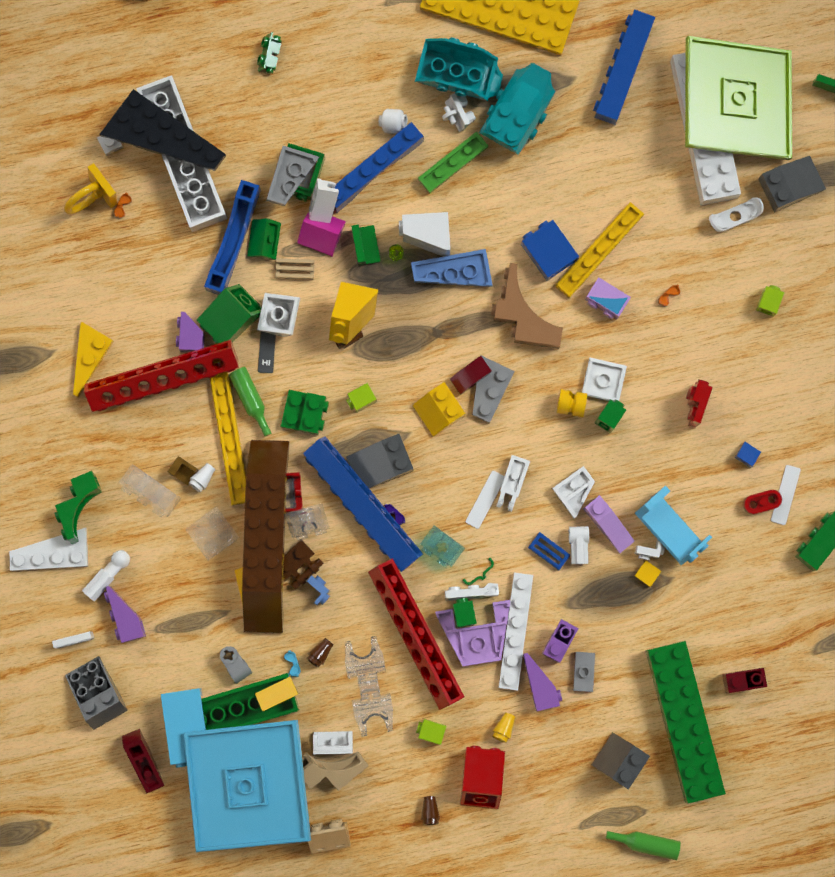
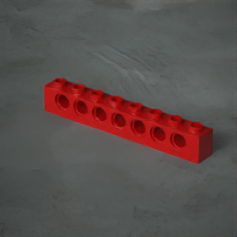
[84,340,239,412]
[368,558,465,710]

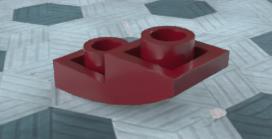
[450,356,492,395]

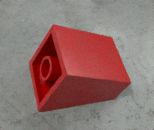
[460,746,505,809]

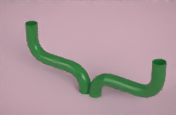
[462,557,494,585]

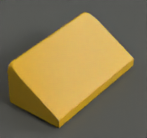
[255,676,299,712]

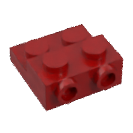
[686,379,713,428]

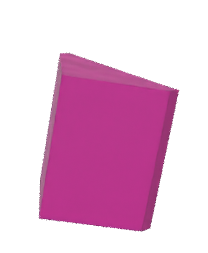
[297,212,346,257]

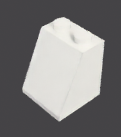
[399,212,450,257]

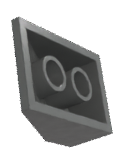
[758,156,826,213]
[346,434,414,489]

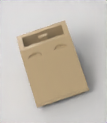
[308,819,351,854]

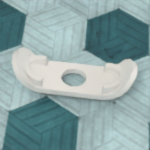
[709,197,764,232]

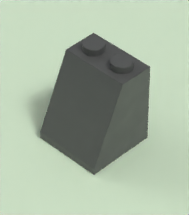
[591,732,650,790]

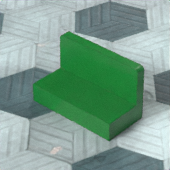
[247,218,281,260]
[351,224,380,266]

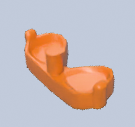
[114,192,132,218]
[658,284,680,306]

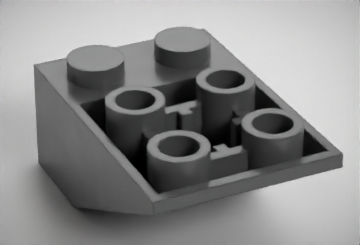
[65,656,128,730]

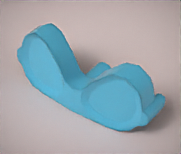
[284,650,301,677]

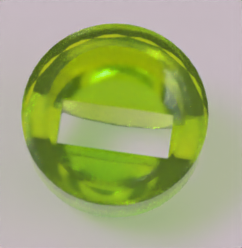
[389,244,404,261]

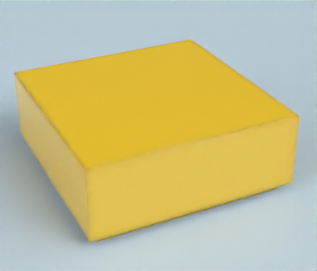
[634,560,662,587]

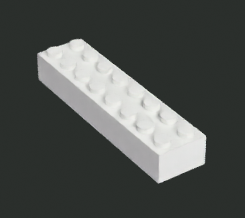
[670,53,741,206]
[136,75,227,232]

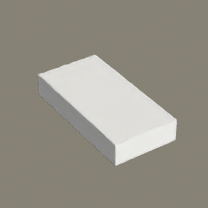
[52,631,94,649]

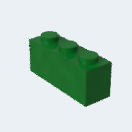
[795,511,835,571]

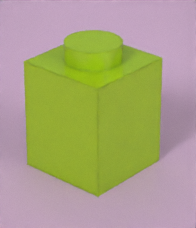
[756,285,785,317]
[346,383,377,413]
[416,719,446,745]

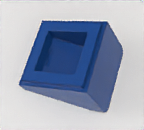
[734,442,761,468]

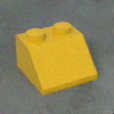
[412,382,466,437]

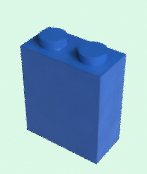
[521,220,579,281]

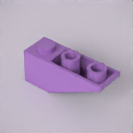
[104,586,146,643]

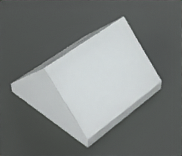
[257,293,300,337]

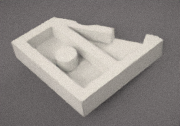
[552,466,595,518]

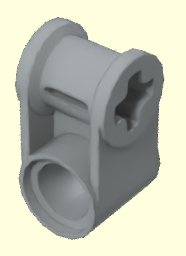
[220,646,253,684]

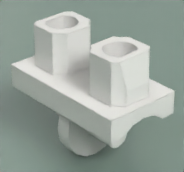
[442,93,476,132]

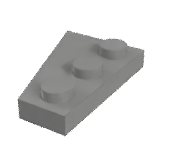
[266,146,319,206]
[472,355,515,423]

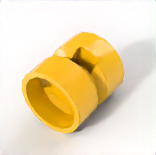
[557,389,587,418]

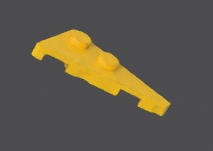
[73,322,114,397]

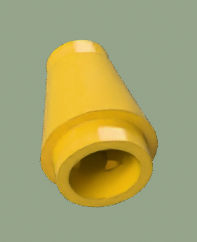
[492,712,516,743]

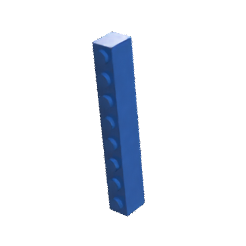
[303,436,423,572]

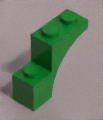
[54,471,102,544]

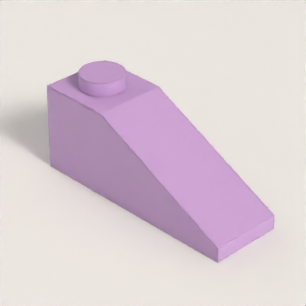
[583,495,634,553]

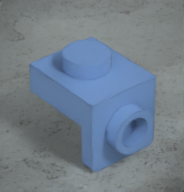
[307,575,330,606]

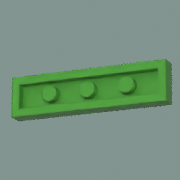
[418,131,488,194]

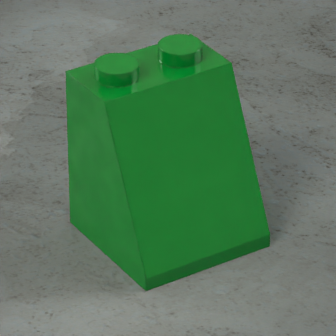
[197,284,262,344]

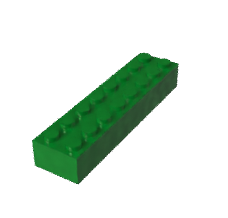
[645,641,726,804]

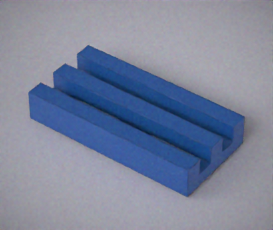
[528,532,570,570]

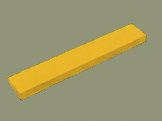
[555,202,644,299]

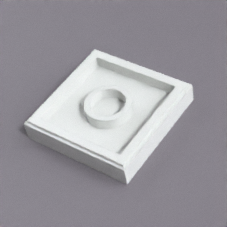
[581,358,627,401]

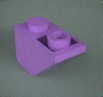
[176,312,205,353]
[542,619,579,663]

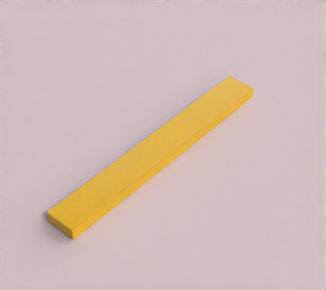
[210,359,246,506]

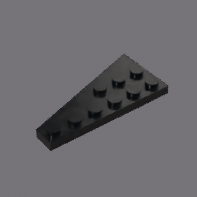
[99,89,226,171]

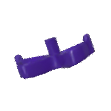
[384,504,405,525]

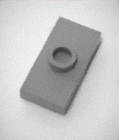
[573,652,595,692]

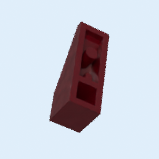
[122,728,165,794]

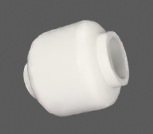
[378,109,408,134]

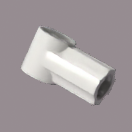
[569,526,589,564]

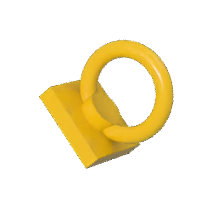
[64,163,117,214]

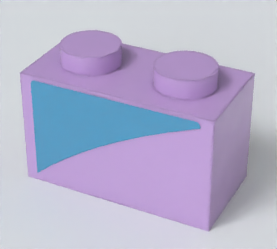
[585,277,631,319]

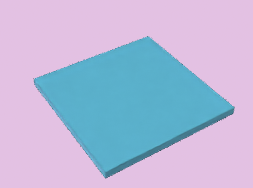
[184,720,311,852]

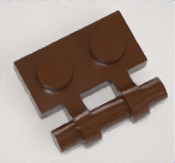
[283,540,324,590]

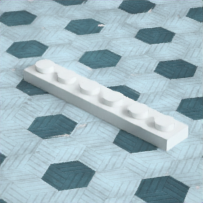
[498,572,533,691]

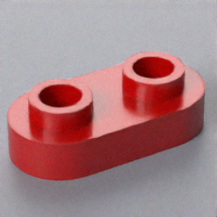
[743,490,782,514]

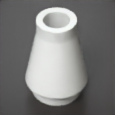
[189,463,215,493]

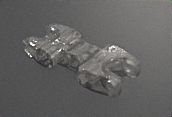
[345,636,393,737]

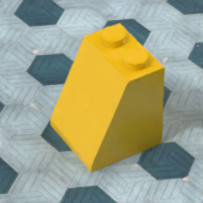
[329,282,378,344]

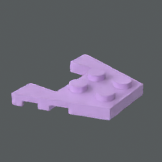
[435,600,510,666]

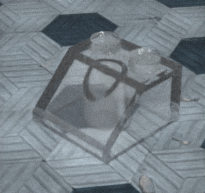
[285,504,330,541]

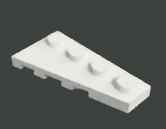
[9,528,88,571]

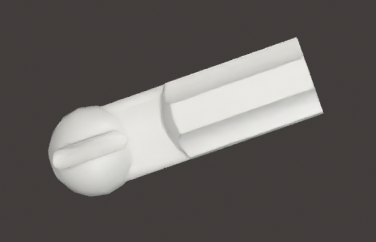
[82,550,130,601]

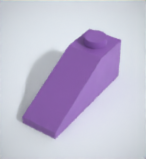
[523,653,562,711]

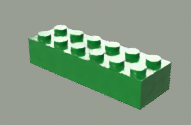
[201,673,300,730]

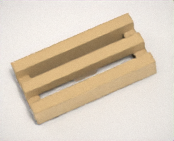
[275,258,314,279]

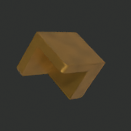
[167,456,199,485]

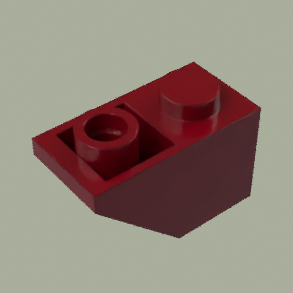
[722,668,767,693]

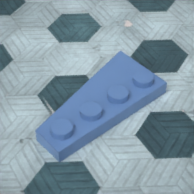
[411,249,493,287]

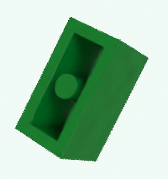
[595,399,626,433]
[452,598,477,628]

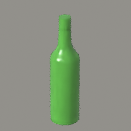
[229,367,272,437]
[606,831,681,861]

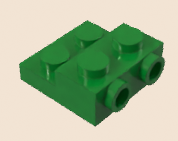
[281,390,329,435]

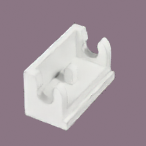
[309,178,339,223]
[313,731,353,755]

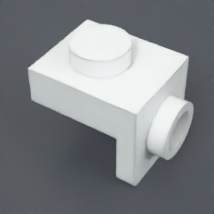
[635,539,665,560]

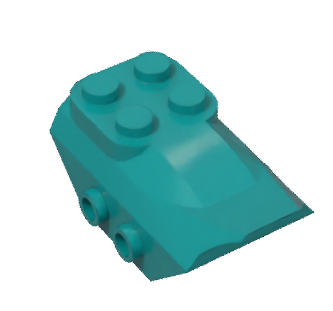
[415,37,503,101]
[479,63,556,155]

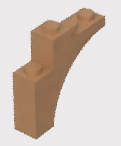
[491,263,563,349]

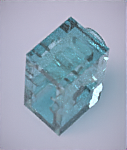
[420,525,465,568]

